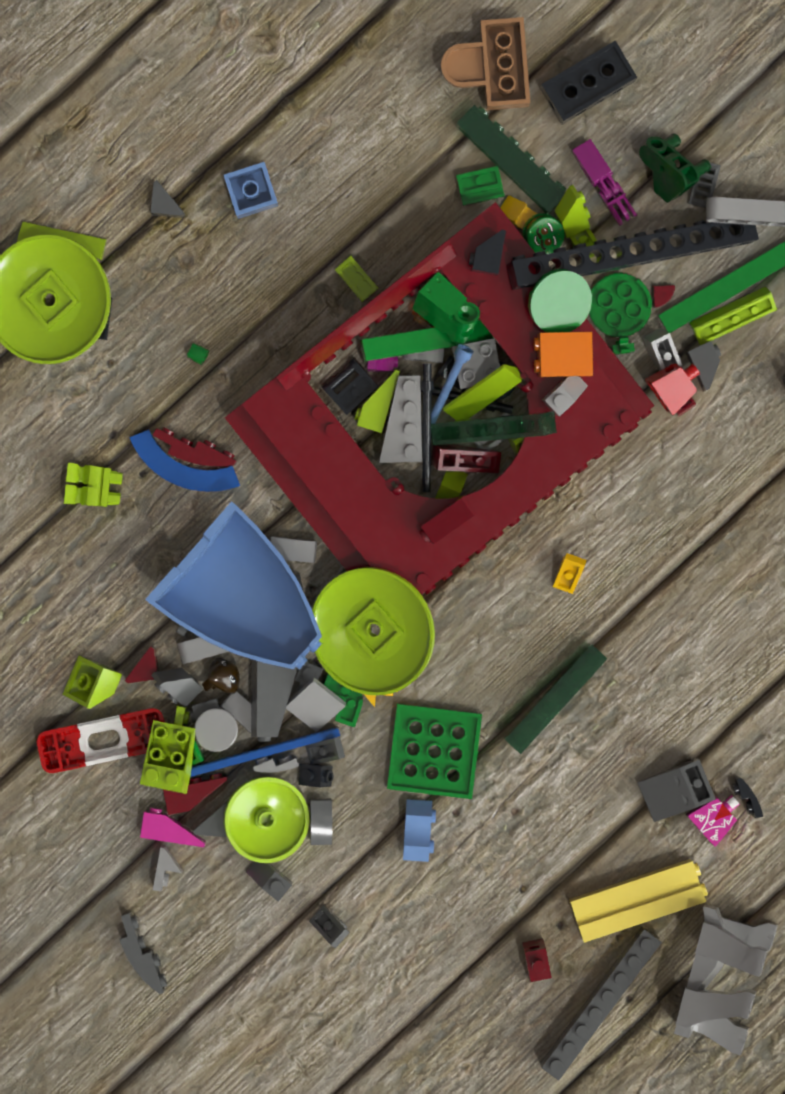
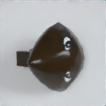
[202,658,240,694]

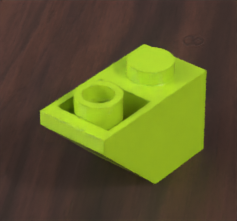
[555,185,591,238]

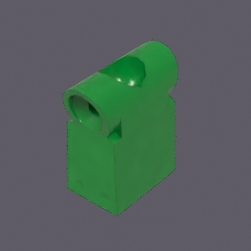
[412,272,480,344]

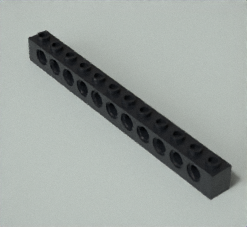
[506,220,759,290]

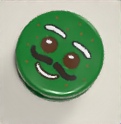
[522,213,565,254]

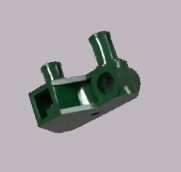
[639,133,711,203]

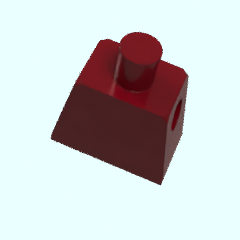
[522,938,552,983]

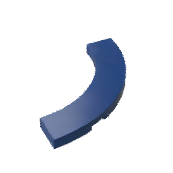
[129,430,241,492]

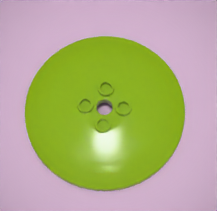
[0,235,111,364]
[312,567,435,695]

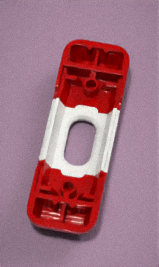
[37,708,165,773]

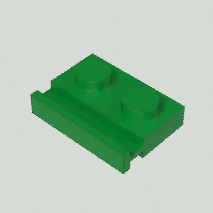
[456,166,505,206]

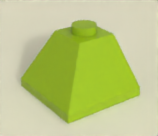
[62,655,122,709]

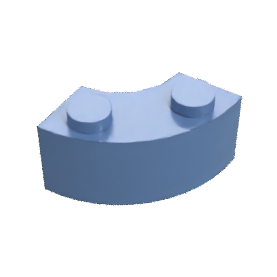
[403,799,436,862]

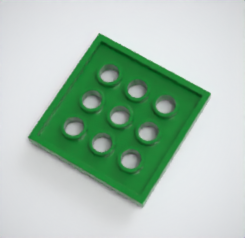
[387,704,482,799]

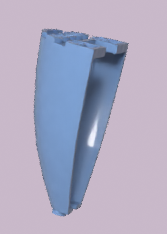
[145,501,322,670]

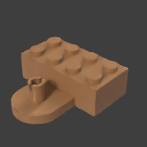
[441,17,530,111]

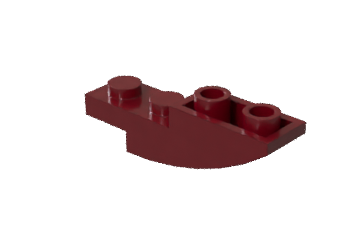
[152,427,237,467]

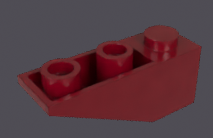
[163,773,228,815]

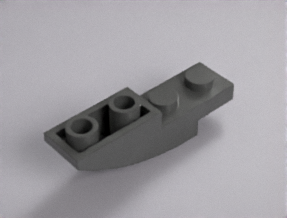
[119,911,168,994]

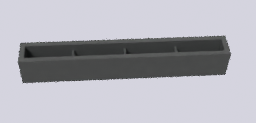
[540,926,662,1081]

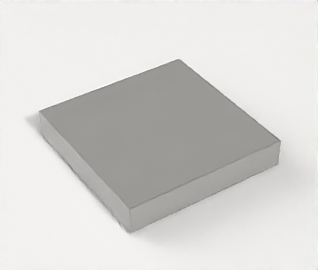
[286,677,346,732]

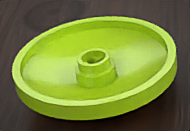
[223,776,309,863]

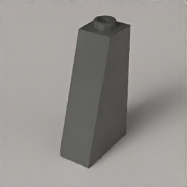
[251,659,297,741]

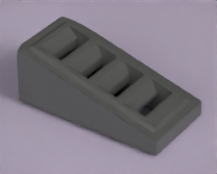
[688,160,721,208]

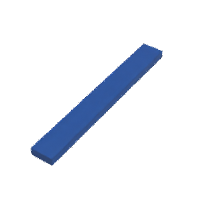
[190,727,340,777]

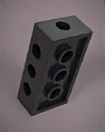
[540,40,637,125]

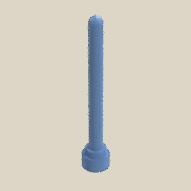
[422,344,474,433]

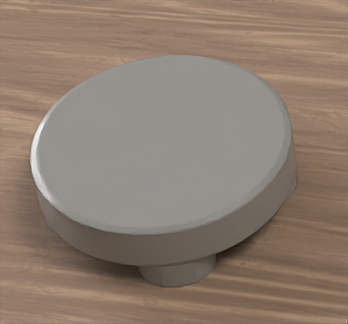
[195,708,238,752]

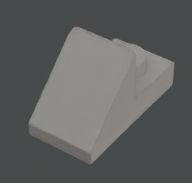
[153,845,183,891]

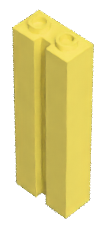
[569,859,708,943]

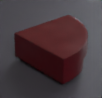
[653,285,675,308]

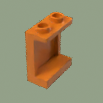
[534,332,593,377]

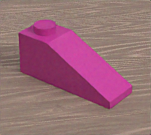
[140,807,206,847]

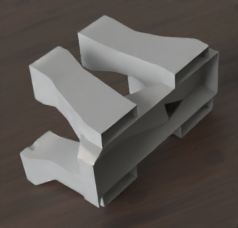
[674,904,778,1055]

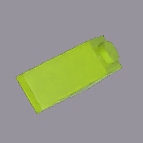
[354,369,401,433]

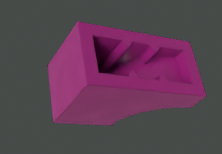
[368,356,398,373]

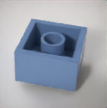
[224,162,278,219]

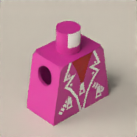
[686,795,740,847]

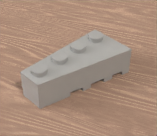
[379,375,422,463]

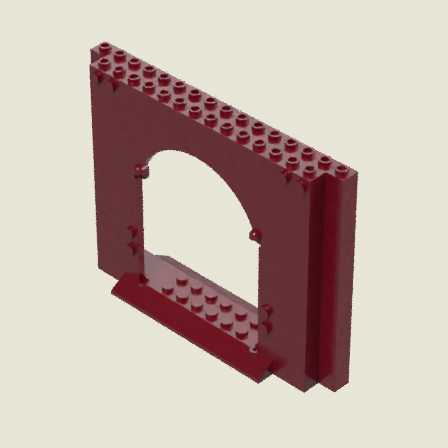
[225,202,655,595]

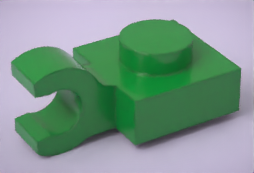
[611,337,635,355]

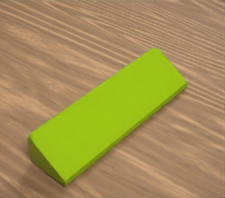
[17,222,107,261]
[689,287,777,346]
[443,364,522,423]

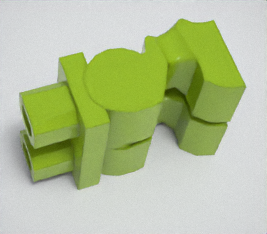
[64,463,123,507]

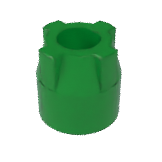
[187,343,210,365]

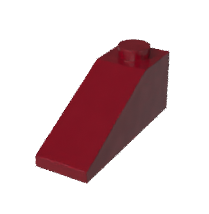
[431,443,502,473]

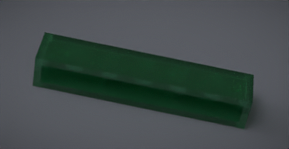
[456,105,566,214]
[431,411,557,445]
[504,644,607,754]

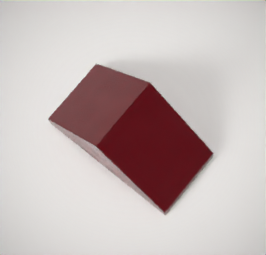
[125,646,159,683]

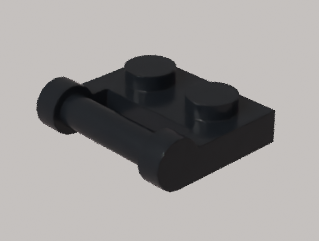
[321,359,378,415]

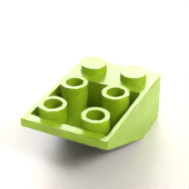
[140,720,196,794]

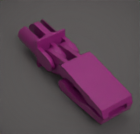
[571,139,637,226]

